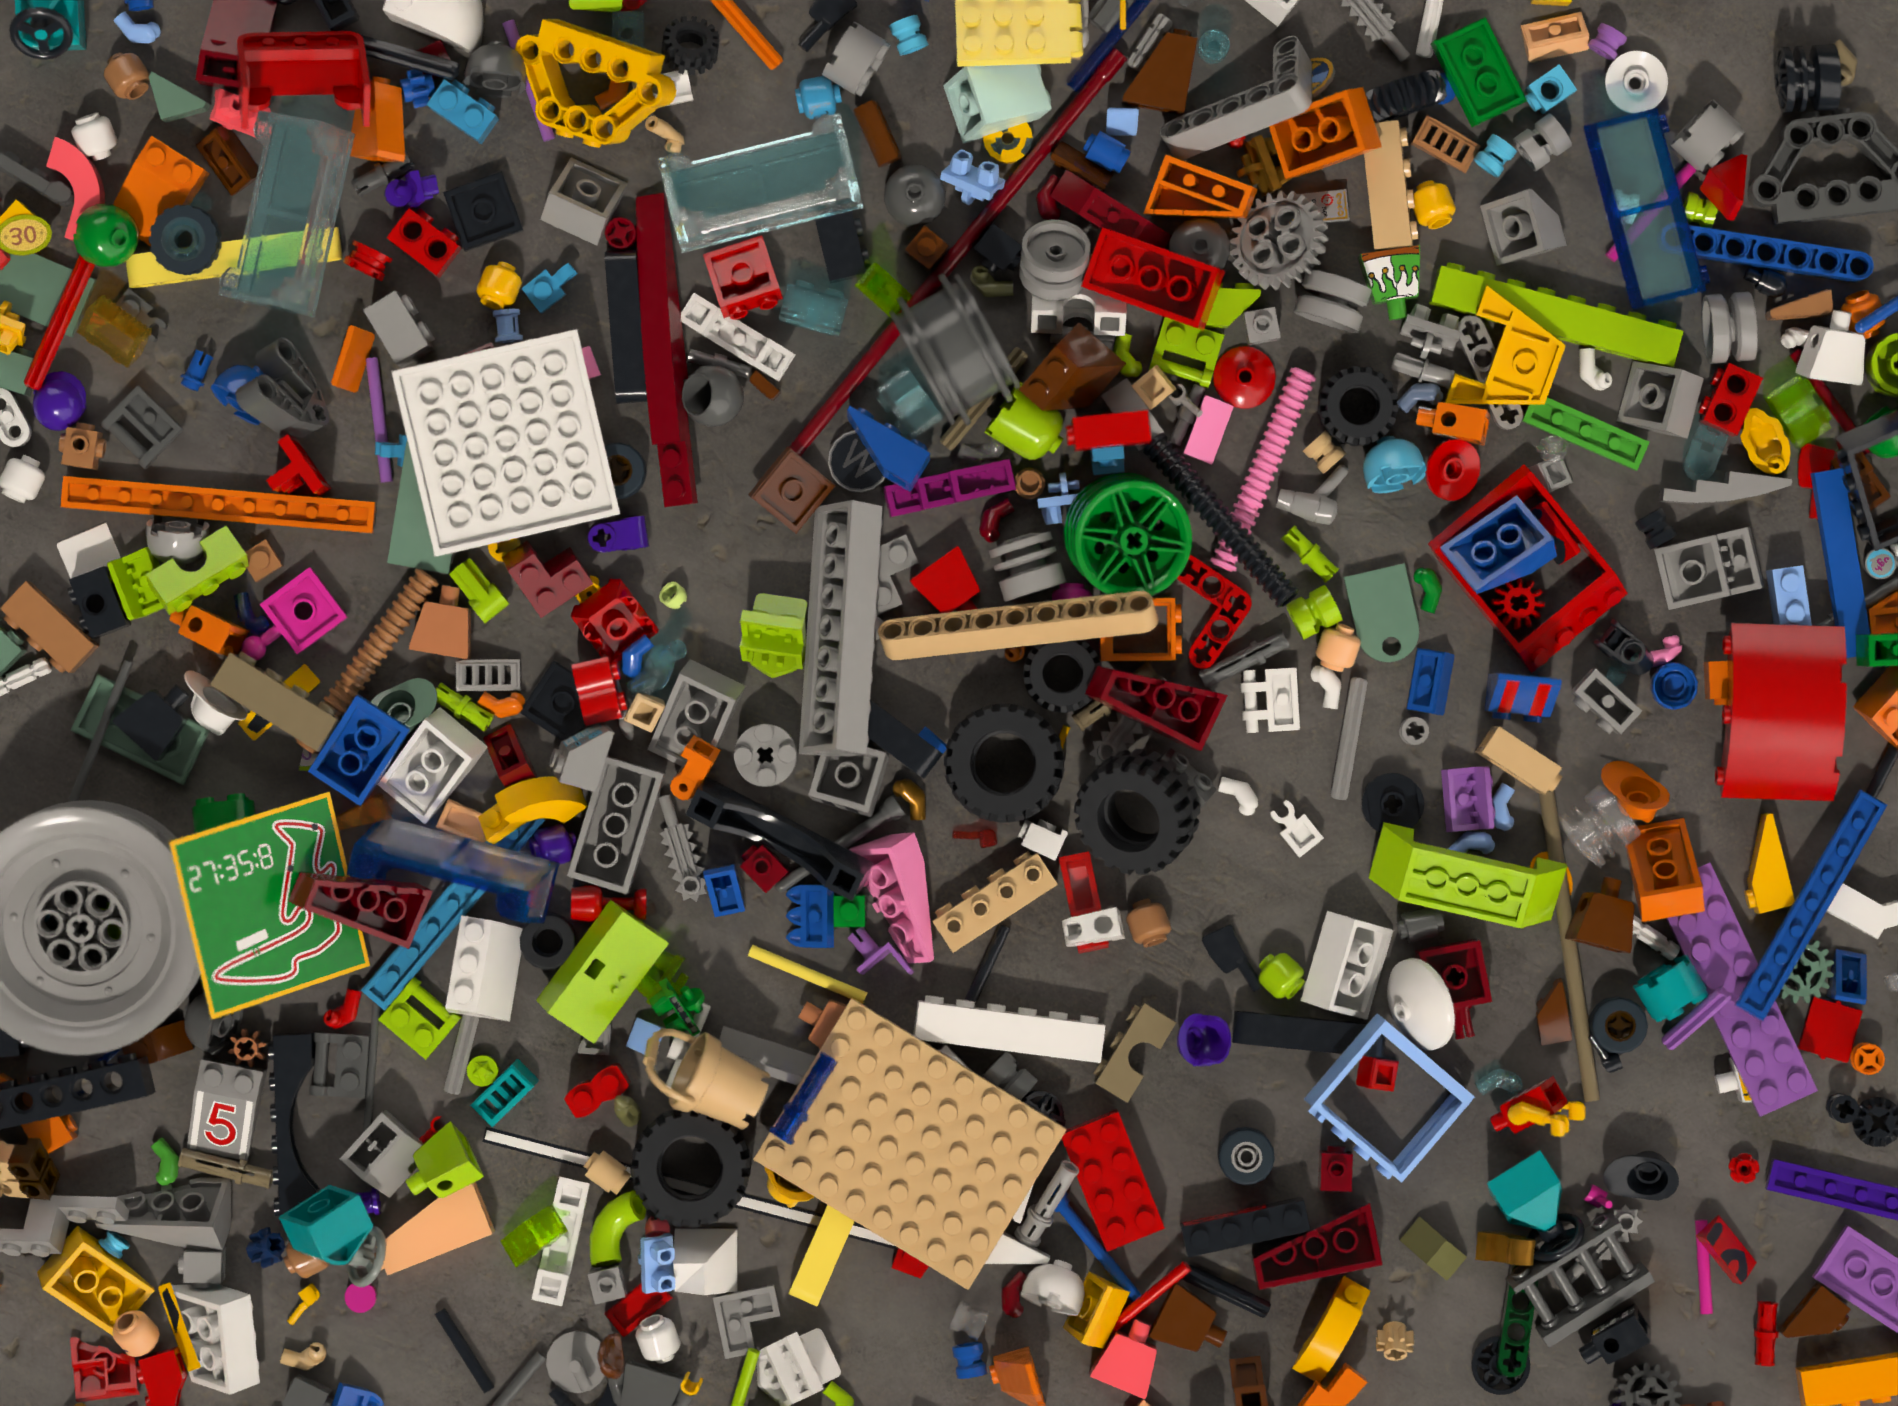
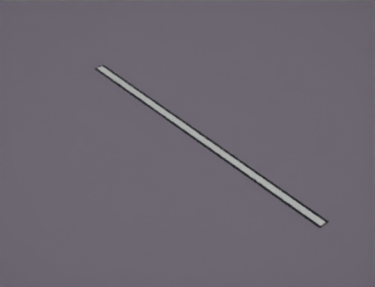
[482,1127,898,1250]

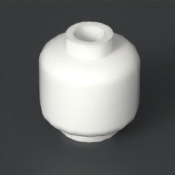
[71,112,118,161]
[0,455,45,504]
[635,1314,681,1364]

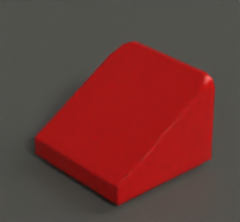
[1356,1056,1399,1092]

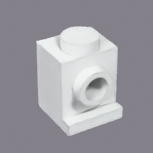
[1018,819,1068,860]

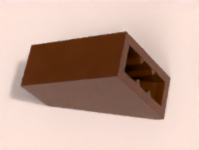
[1122,29,1198,115]

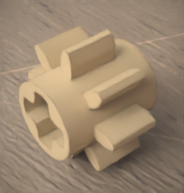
[1376,1321,1414,1361]

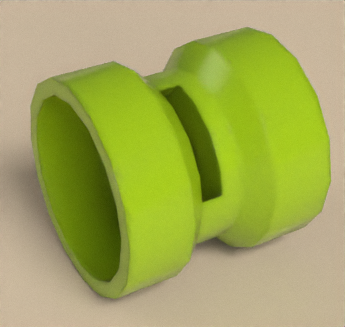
[1680,191,1718,228]

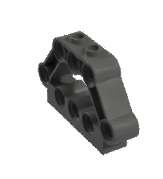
[1747,108,1898,226]

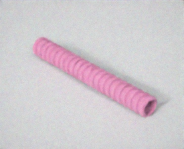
[1210,367,1316,572]

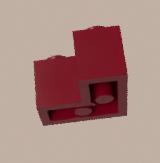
[501,540,593,618]

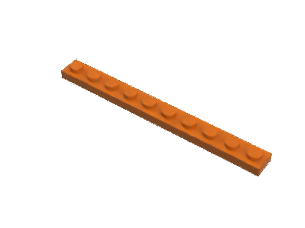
[60,476,376,534]

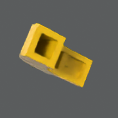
[478,776,588,845]
[1292,1276,1371,1382]

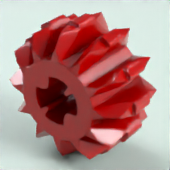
[1491,577,1545,630]

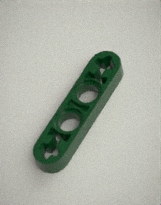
[1496,1259,1539,1377]

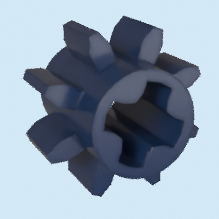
[246,1227,286,1269]

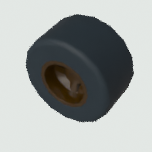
[604,442,647,499]
[1589,996,1648,1054]

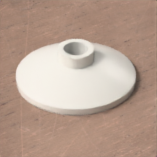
[1605,51,1668,114]

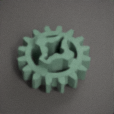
[1779,940,1834,1003]

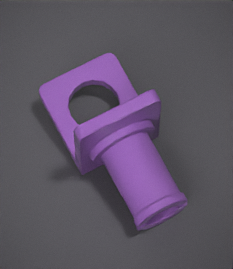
[848,927,914,975]

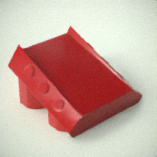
[571,579,659,662]

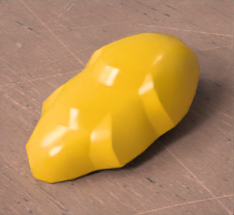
[1740,408,1791,475]

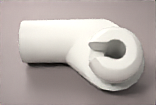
[1311,666,1341,709]

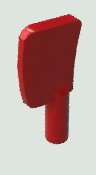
[1797,443,1835,520]

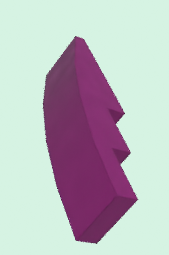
[883,459,1016,518]

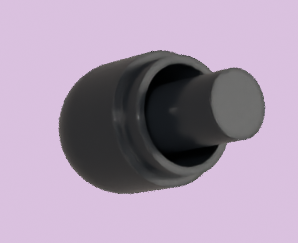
[1744,268,1787,298]

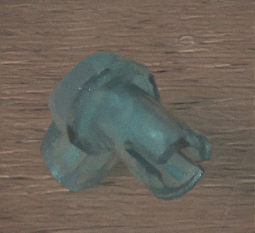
[627,640,687,698]

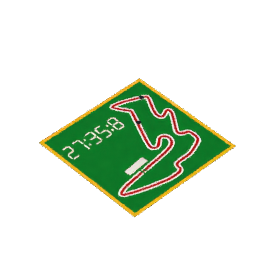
[169,791,370,1020]

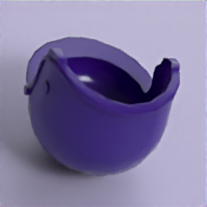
[33,371,87,431]
[1177,1013,1231,1067]

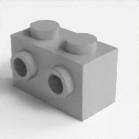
[1570,669,1642,734]

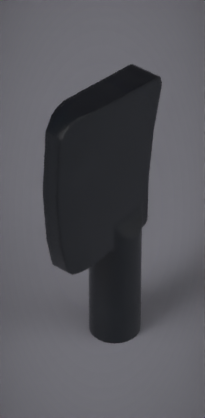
[798,0,858,52]
[1202,924,1263,992]

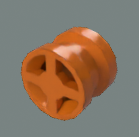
[1849,1042,1885,1075]

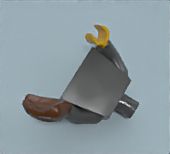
[597,1333,703,1406]

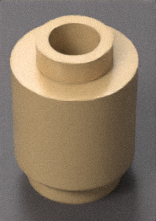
[583,1150,631,1195]

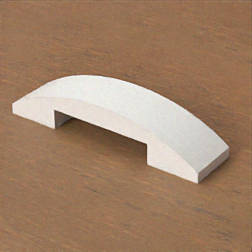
[681,293,795,381]
[531,1177,590,1306]

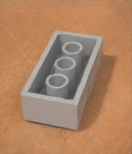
[567,756,666,894]

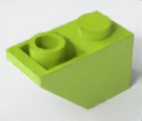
[1205,283,1261,328]

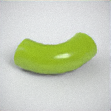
[589,1190,646,1267]

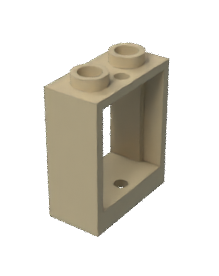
[1475,726,1562,794]

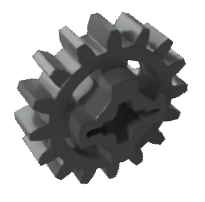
[1613,1363,1682,1406]

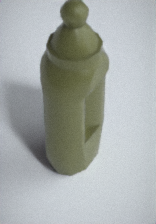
[614,1096,642,1127]

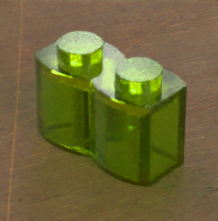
[1763,375,1832,449]

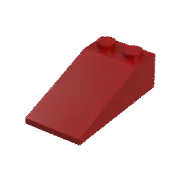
[1081,227,1225,331]

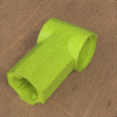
[449,558,510,623]

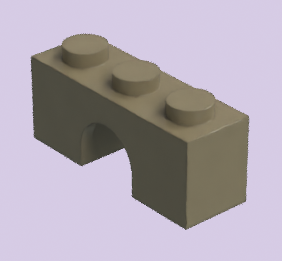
[1093,1001,1176,1103]

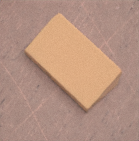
[1521,12,1589,63]

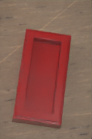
[604,1282,672,1338]

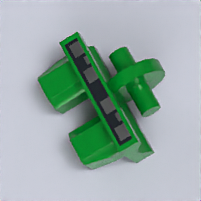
[649,977,705,1038]

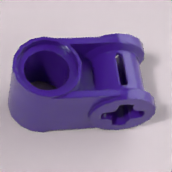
[588,516,649,553]

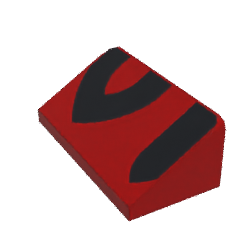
[1530,501,1581,565]
[1696,1215,1757,1285]

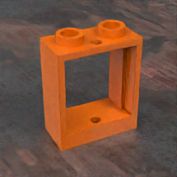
[1100,598,1182,662]

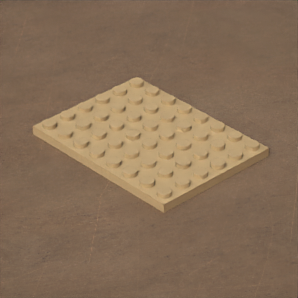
[753,998,1067,1290]

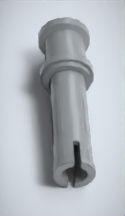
[1014,1160,1079,1248]

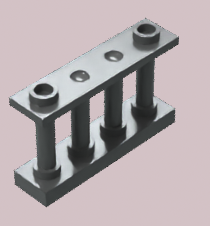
[1505,1212,1655,1348]

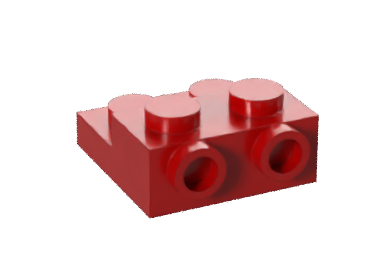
[703,235,783,320]

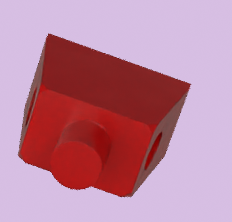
[909,546,981,613]

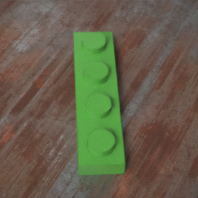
[1522,397,1650,471]

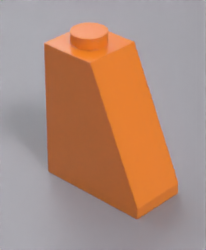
[347,76,405,162]

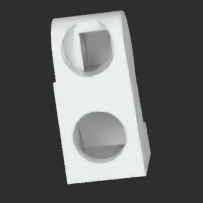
[1062,907,1125,947]

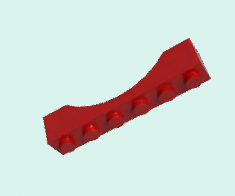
[136,1346,188,1406]

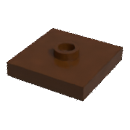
[748,446,835,534]

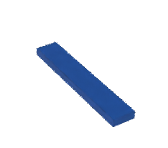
[1810,468,1870,658]

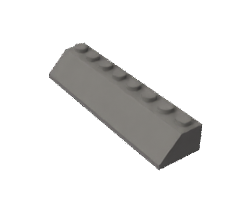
[799,500,883,757]

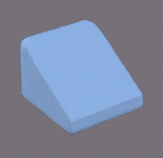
[1106,107,1139,136]
[626,1017,666,1055]

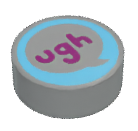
[1863,548,1896,579]

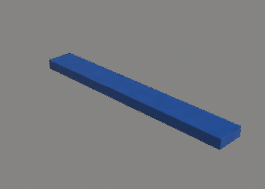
[1735,789,1888,1021]

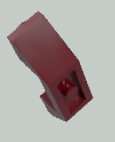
[1050,170,1172,249]

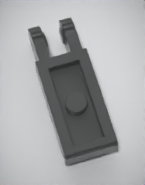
[0,151,74,208]

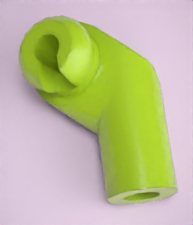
[822,1381,854,1406]

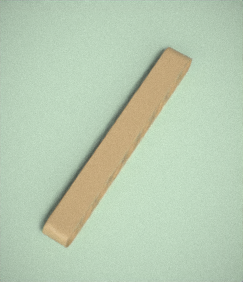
[878,591,1158,660]

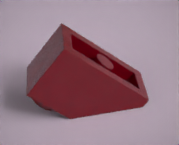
[483,723,538,788]

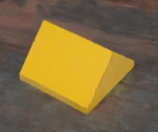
[1063,1271,1130,1349]

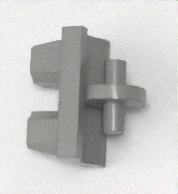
[1400,304,1461,359]

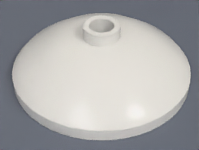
[1387,958,1455,1050]

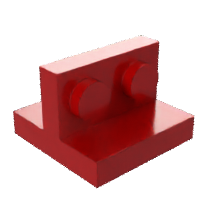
[266,434,331,496]

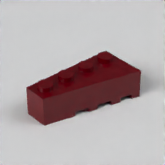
[1085,666,1228,751]
[288,872,433,949]
[1251,1203,1383,1290]

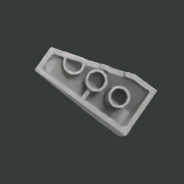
[95,1177,231,1251]

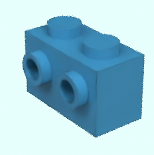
[426,79,499,145]

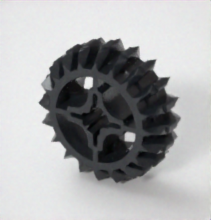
[1365,70,1447,123]

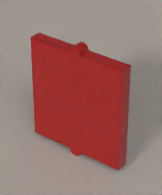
[1798,996,1863,1063]

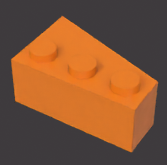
[1143,154,1258,219]

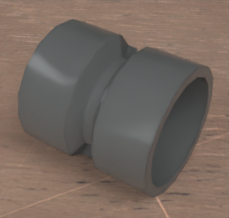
[981,1051,1038,1100]

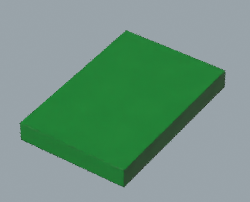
[1430,17,1527,127]

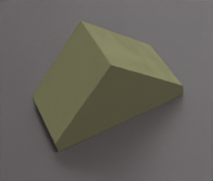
[1399,1216,1467,1280]

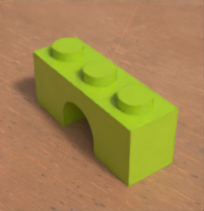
[146,526,249,615]

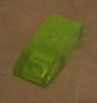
[500,1205,568,1267]

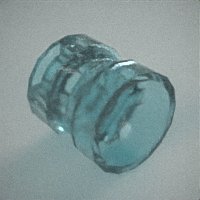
[1197,29,1230,64]

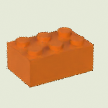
[1269,87,1382,179]

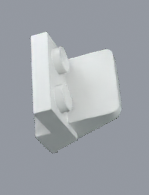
[757,1328,841,1406]

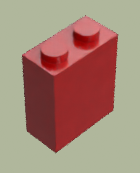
[1066,410,1151,452]

